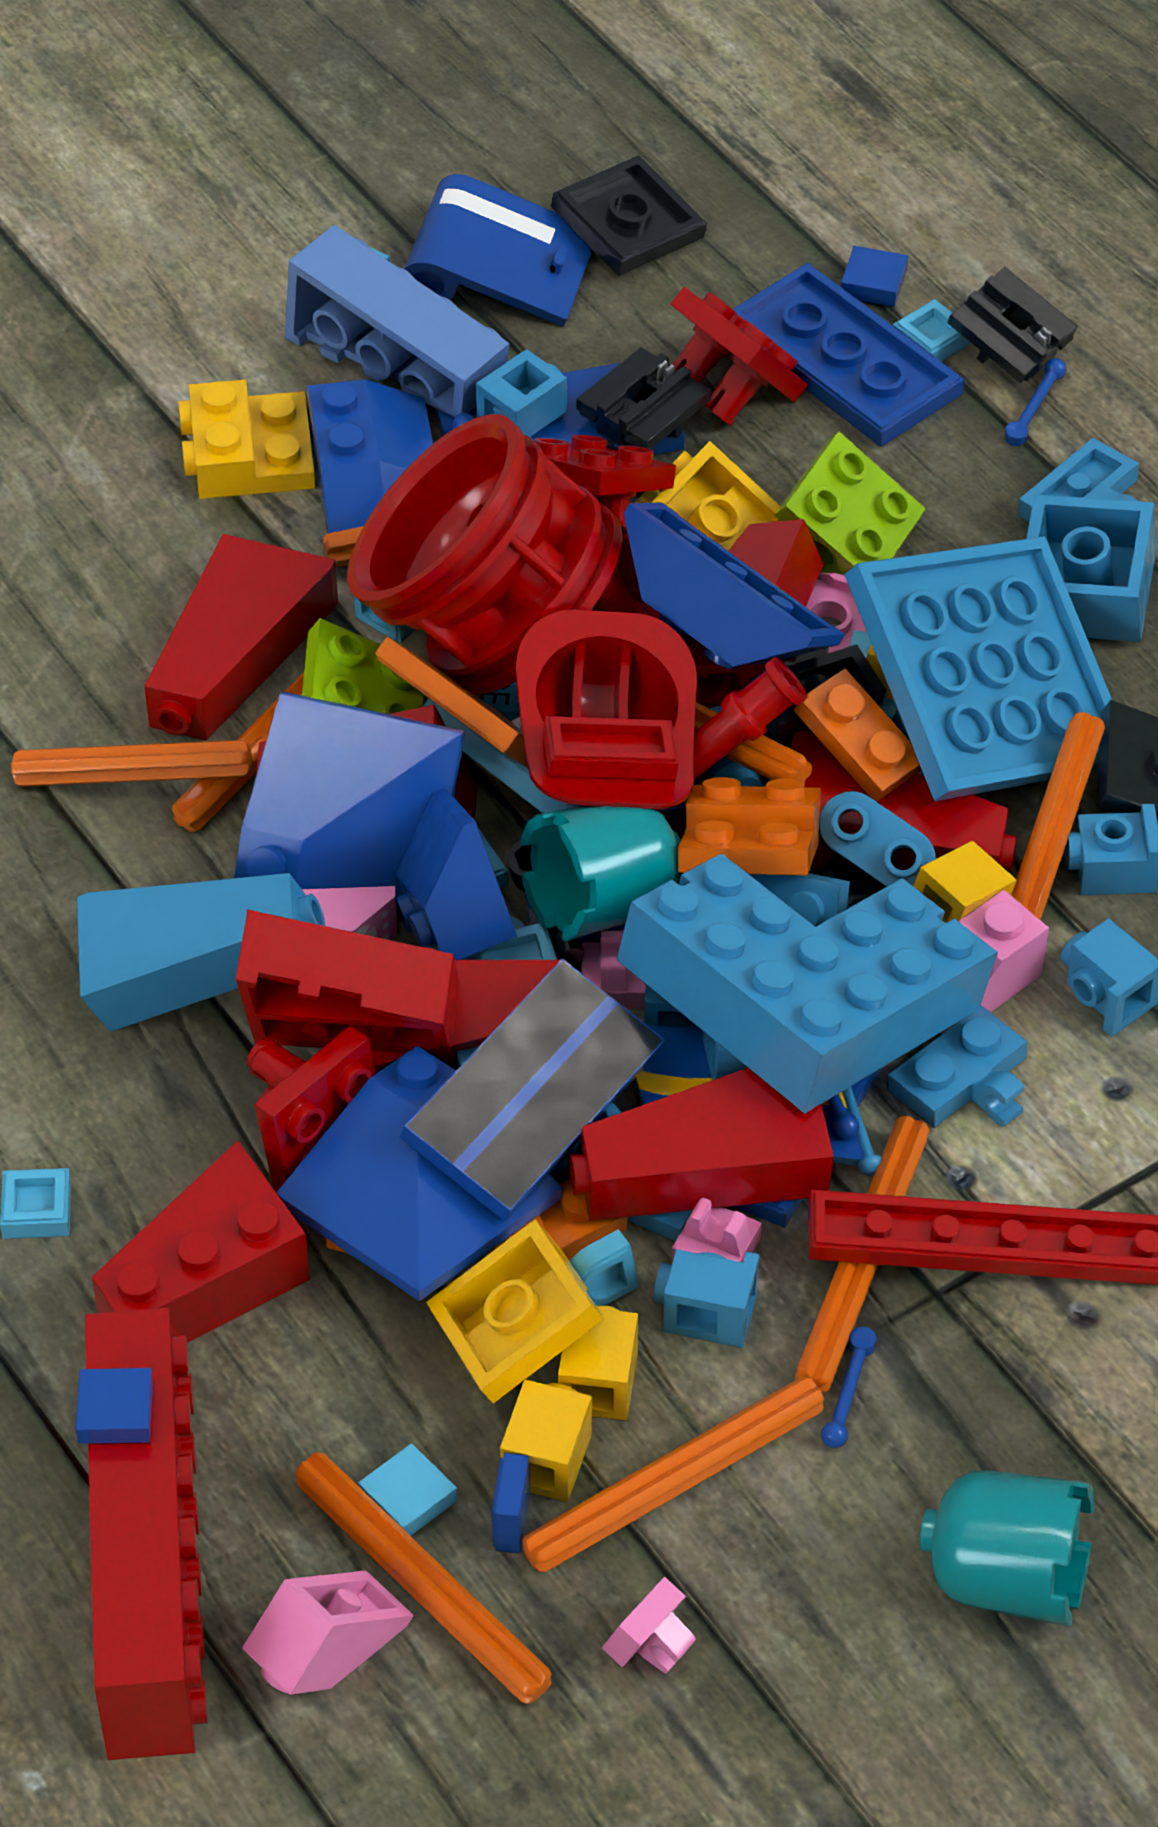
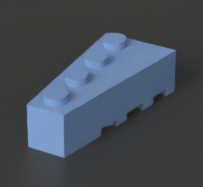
[285,224,509,417]

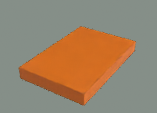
[375,636,528,768]

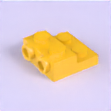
[178,379,315,499]
[635,441,780,551]
[426,1219,604,1404]

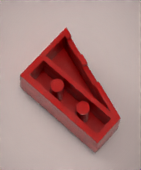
[235,909,460,1056]
[92,1140,310,1343]

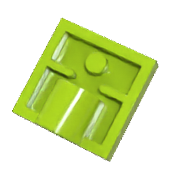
[774,431,926,577]
[302,618,424,714]

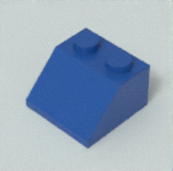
[396,788,517,960]

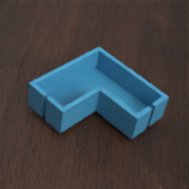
[617,853,998,1114]

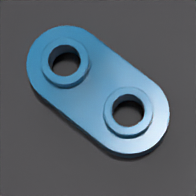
[819,791,936,887]

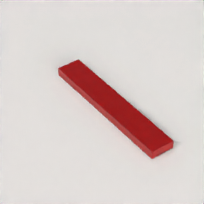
[808,1189,1158,1285]

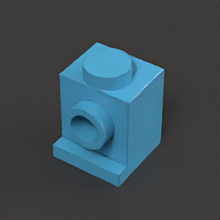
[476,349,567,437]
[1064,804,1158,895]
[1060,918,1158,1037]
[653,1249,760,1348]

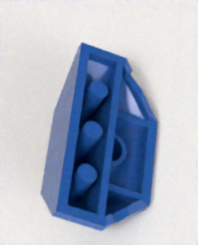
[304,379,433,534]
[624,502,845,669]

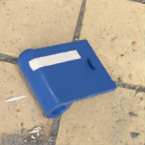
[404,174,592,327]

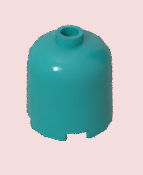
[521,805,681,941]
[920,1470,1094,1627]

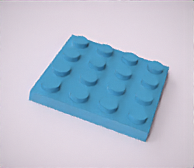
[844,536,1112,802]

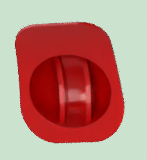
[515,610,697,809]

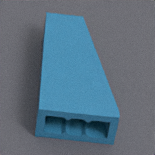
[77,873,325,1032]

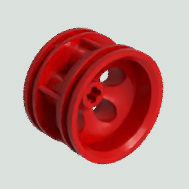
[347,414,623,694]

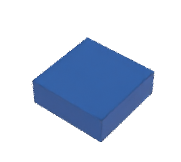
[841,246,908,307]
[76,1368,153,1444]
[491,1453,530,1554]

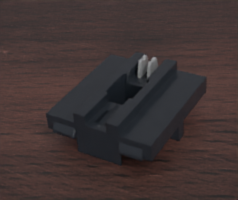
[947,267,1078,383]
[576,347,711,449]

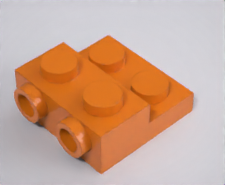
[678,777,821,876]

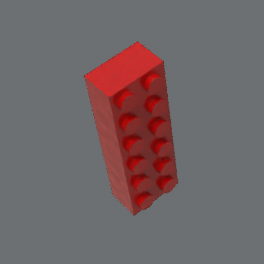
[85,1308,208,1760]

